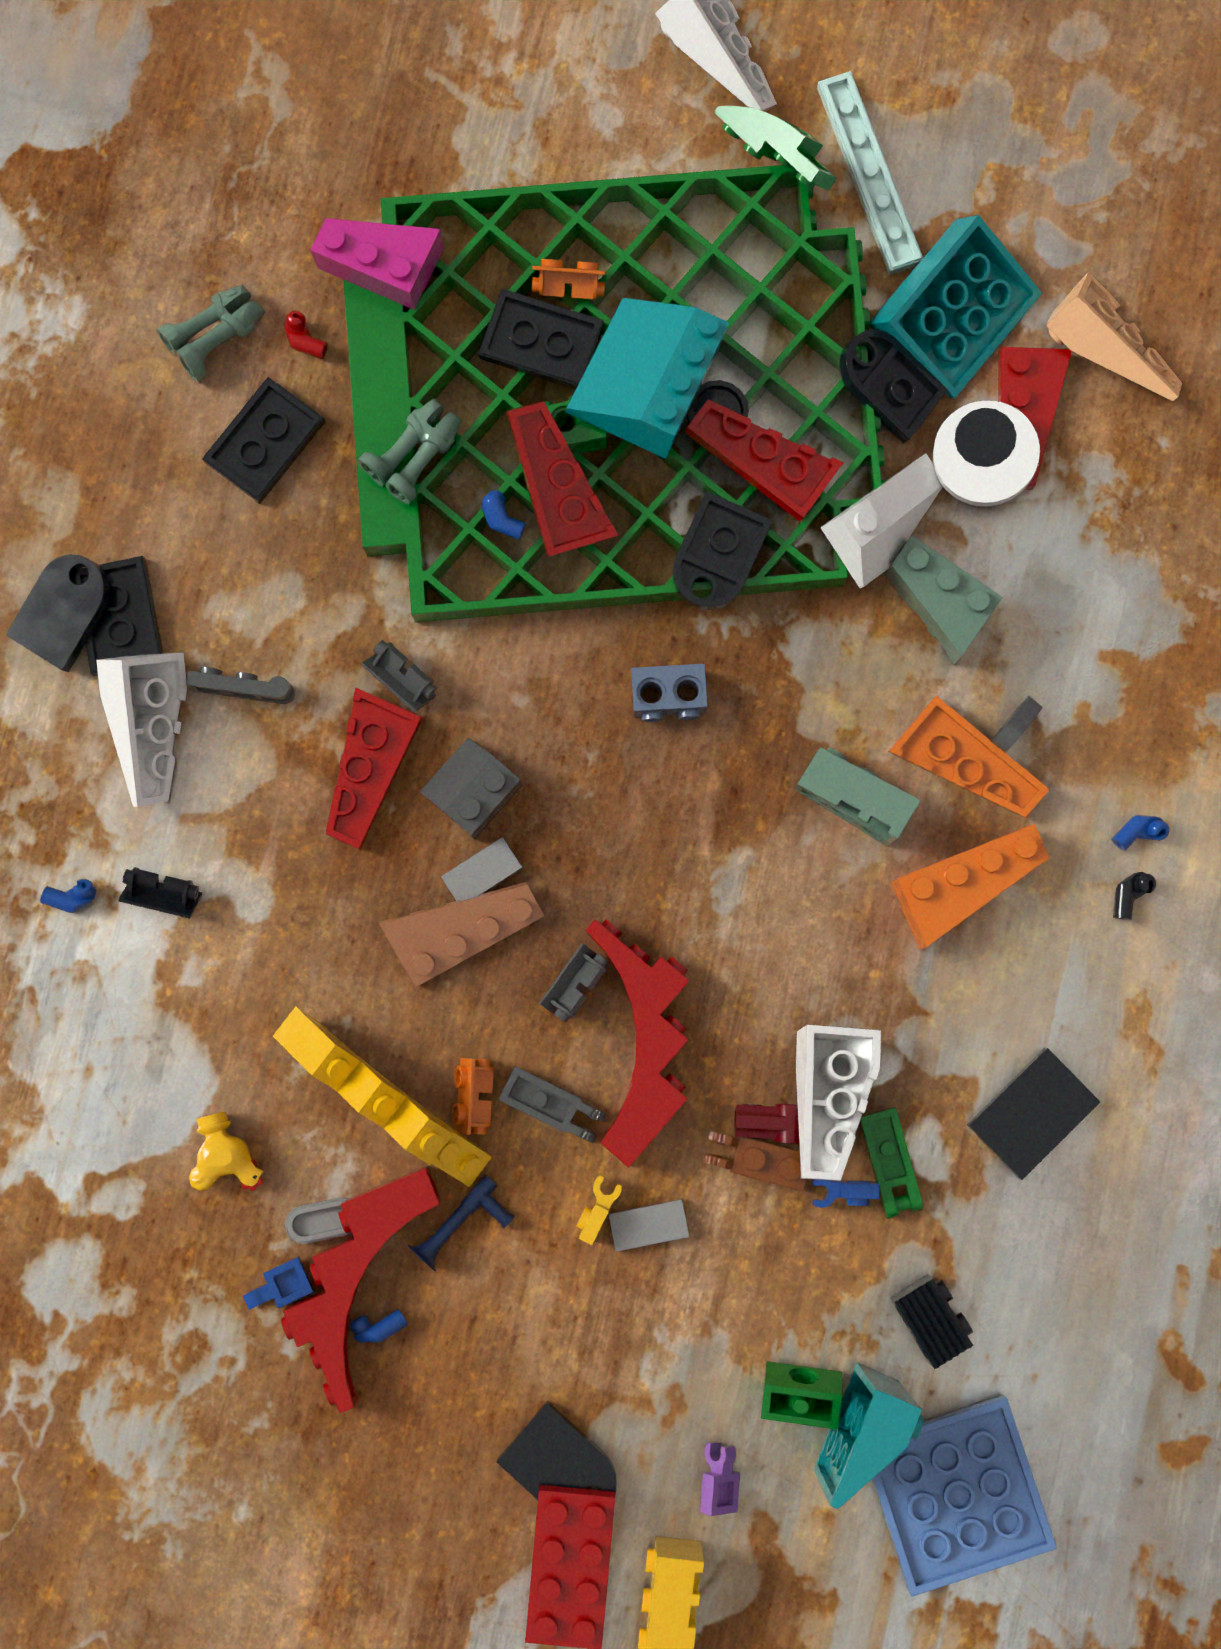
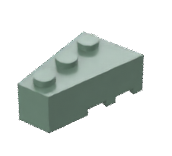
[885,536,1003,665]
[794,747,921,846]

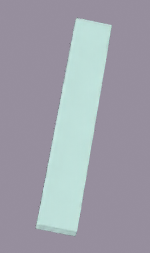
[817,71,923,276]

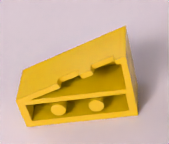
[637,1536,704,1649]

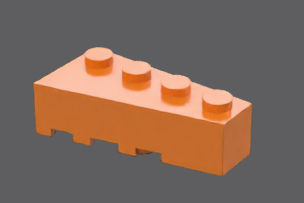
[891,824,1049,950]

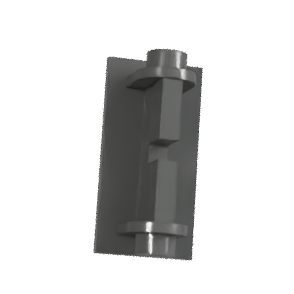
[361,640,437,712]
[539,943,609,1023]

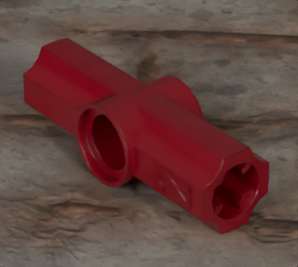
[734,1104,800,1144]

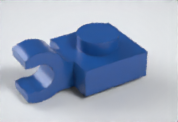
[812,1179,879,1208]
[243,1256,315,1310]

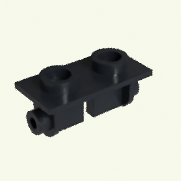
[119,867,202,919]

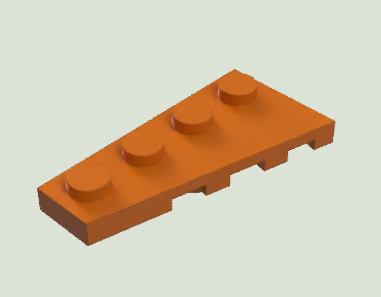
[888,695,1050,818]

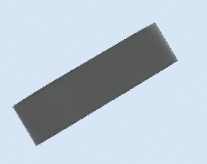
[991,696,1043,753]

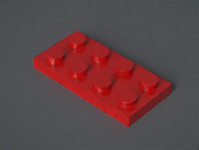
[525,1485,616,1649]

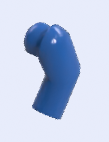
[1111,815,1169,851]
[349,1309,407,1343]

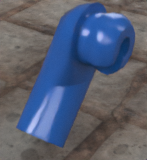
[482,490,526,540]
[40,879,96,913]

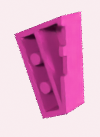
[310,218,444,310]

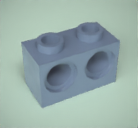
[631,664,707,722]

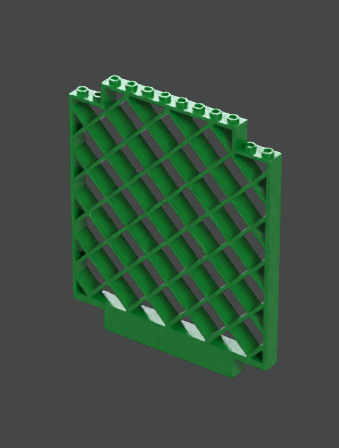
[343,165,887,623]

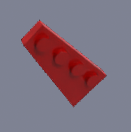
[998,347,1072,490]
[684,399,844,522]
[506,401,619,557]
[325,687,423,850]

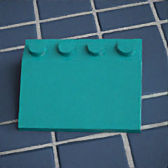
[870,215,1042,399]
[565,298,729,459]
[814,1362,924,1509]

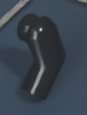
[1113,872,1156,920]

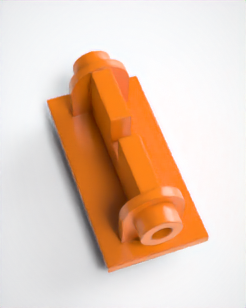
[532,259,606,300]
[452,1058,494,1135]

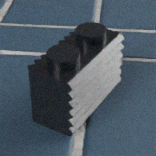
[890,1275,973,1369]

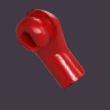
[284,311,328,359]

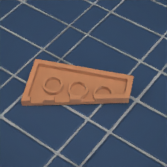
[379,882,544,988]

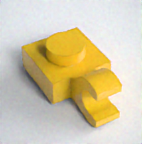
[576,1174,622,1245]

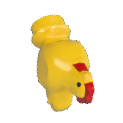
[189,1111,264,1191]

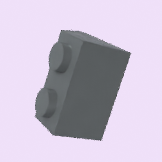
[420,738,523,840]

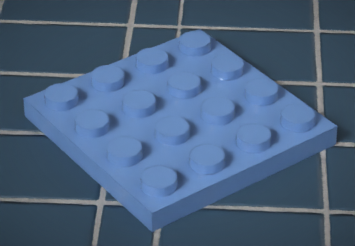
[873,1395,1057,1597]

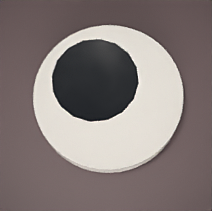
[933,401,1040,506]

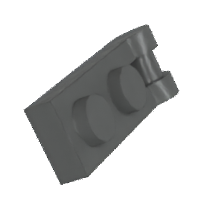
[186,667,295,704]

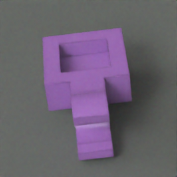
[700,1442,740,1516]

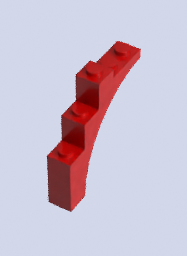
[585,919,689,1168]
[281,1166,441,1414]

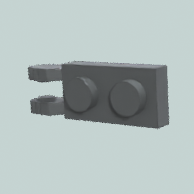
[498,1066,607,1143]

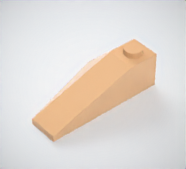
[1046,272,1182,401]

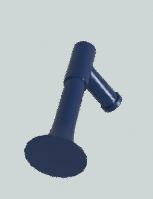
[407,1175,515,1272]

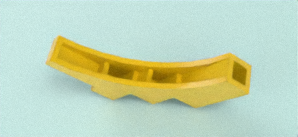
[273,1006,492,1187]

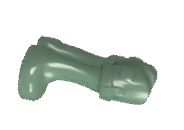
[156,284,265,383]
[357,398,462,504]

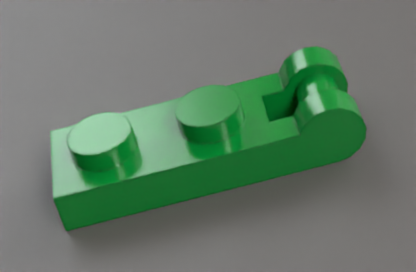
[860,1107,923,1219]

